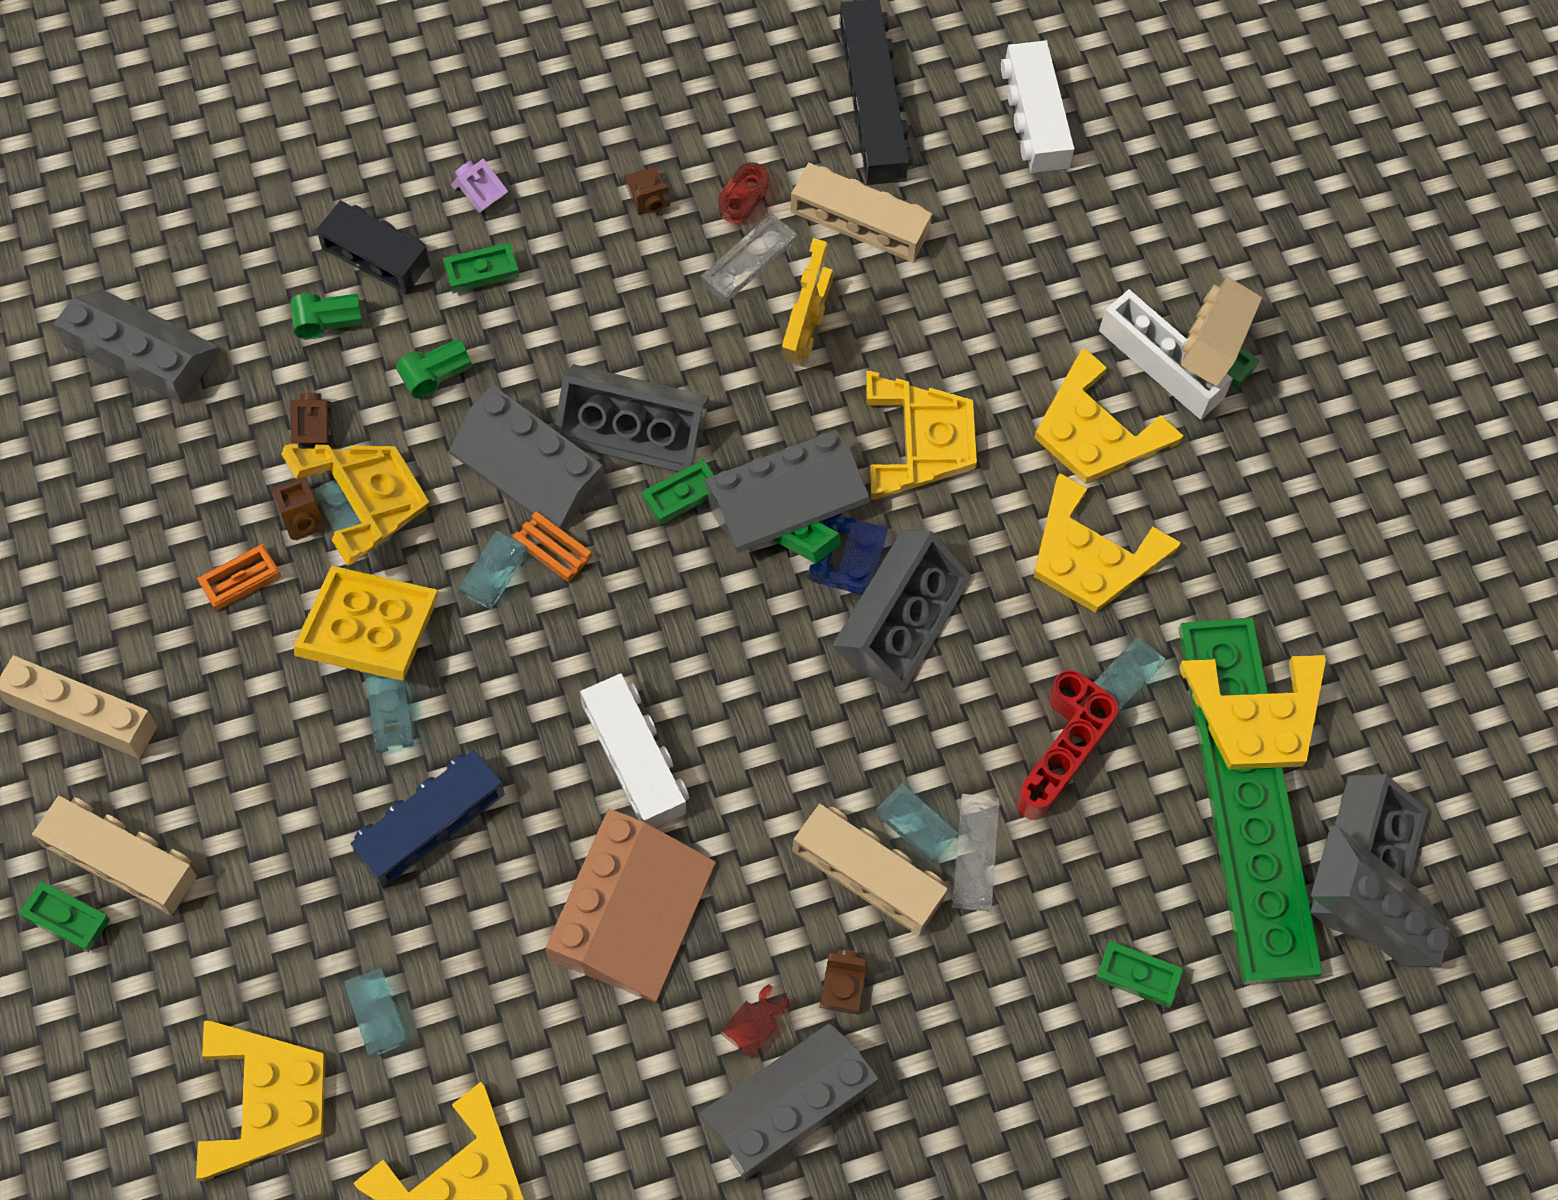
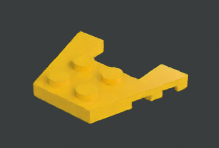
[782,238,834,366]
[1034,348,1184,484]
[866,371,977,500]
[282,444,429,566]
[1033,473,1181,613]
[1179,655,1326,770]
[196,1021,326,1181]
[353,1082,524,1200]

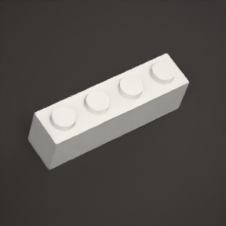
[1001,40,1074,173]
[1099,290,1233,420]
[580,673,689,828]

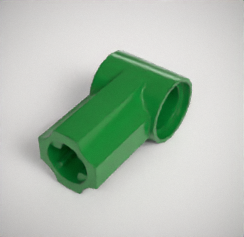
[290,293,363,339]
[396,339,472,399]

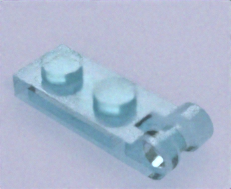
[364,672,415,753]

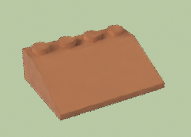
[545,808,716,1003]

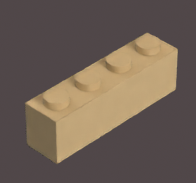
[790,162,932,263]
[1180,276,1262,387]
[0,655,158,759]
[32,795,197,916]
[792,803,948,936]

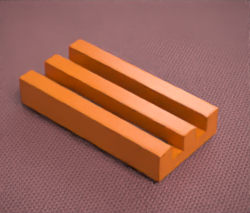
[513,511,592,583]
[197,544,282,612]

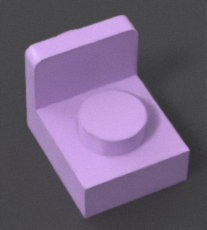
[451,158,508,214]

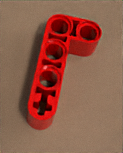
[1016,670,1118,820]

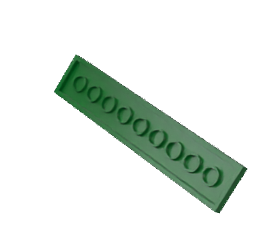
[1178,617,1323,985]

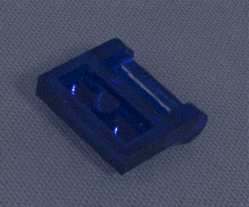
[807,513,888,595]

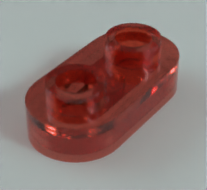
[718,162,769,223]

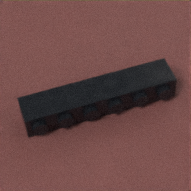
[839,0,913,185]

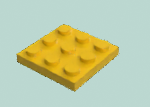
[294,565,438,681]

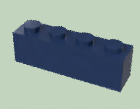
[350,749,505,889]

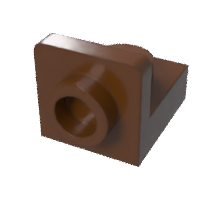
[624,166,670,215]
[290,393,331,443]
[272,477,325,540]
[819,950,868,1015]

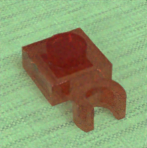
[721,984,789,1059]

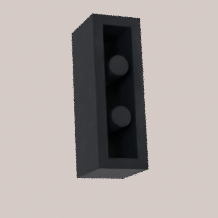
[316,200,430,295]

